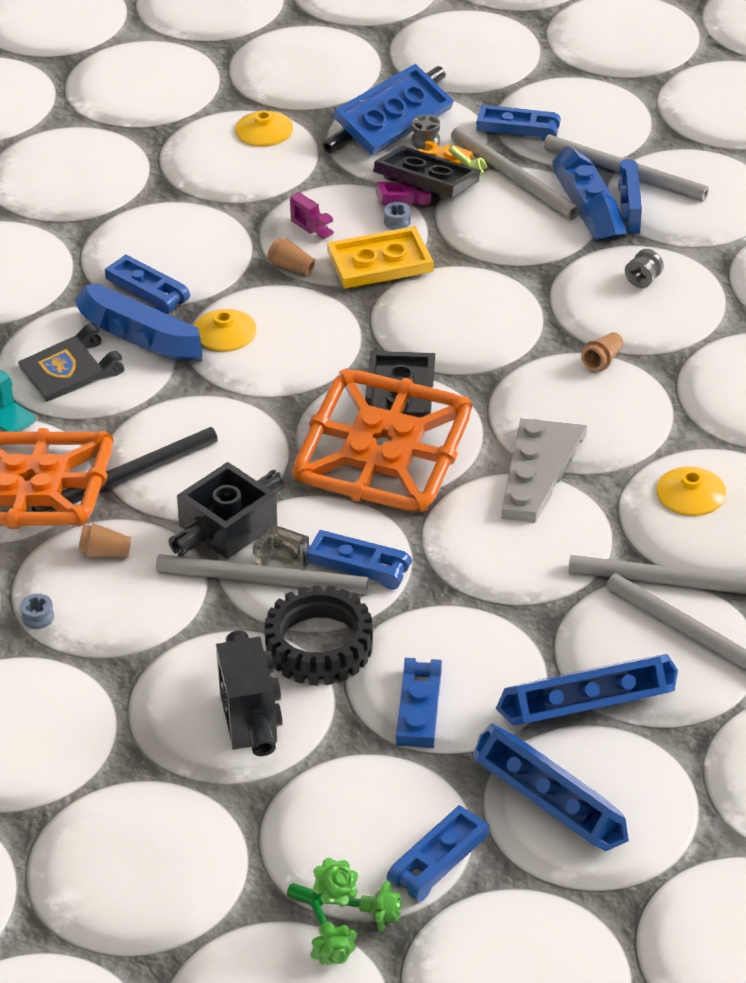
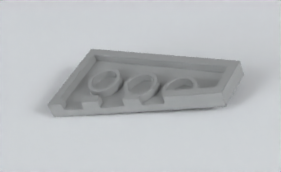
[501,418,587,522]

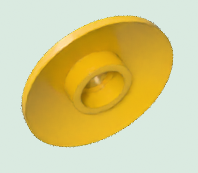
[235,111,293,147]
[193,309,256,352]
[657,466,726,516]

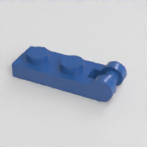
[476,105,561,141]
[618,159,642,234]
[104,254,190,314]
[306,530,412,590]
[396,657,442,748]
[386,805,490,902]

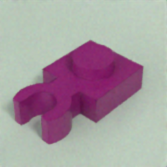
[376,181,431,206]
[290,192,334,239]

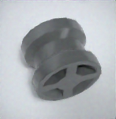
[412,115,440,150]
[625,249,664,288]

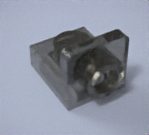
[253,523,309,570]

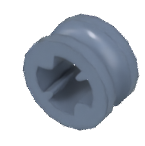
[384,202,411,230]
[20,593,54,629]

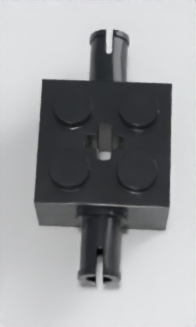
[168,462,285,559]
[216,630,283,757]

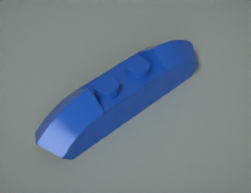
[552,146,627,241]
[75,284,203,361]
[495,654,678,725]
[473,723,629,851]

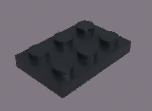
[373,146,481,198]
[365,351,435,418]

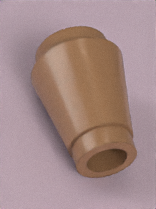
[267,238,316,276]
[581,332,624,371]
[78,523,132,558]

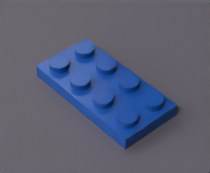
[333,63,454,155]

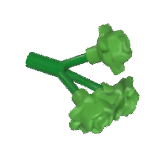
[287,858,402,965]

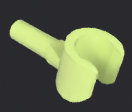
[448,145,487,176]

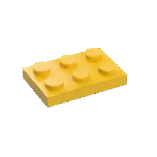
[327,226,434,289]

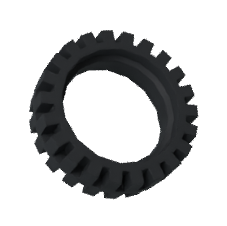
[265,585,373,686]

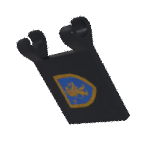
[18,323,125,402]

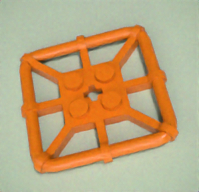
[292,368,473,513]
[0,428,114,529]

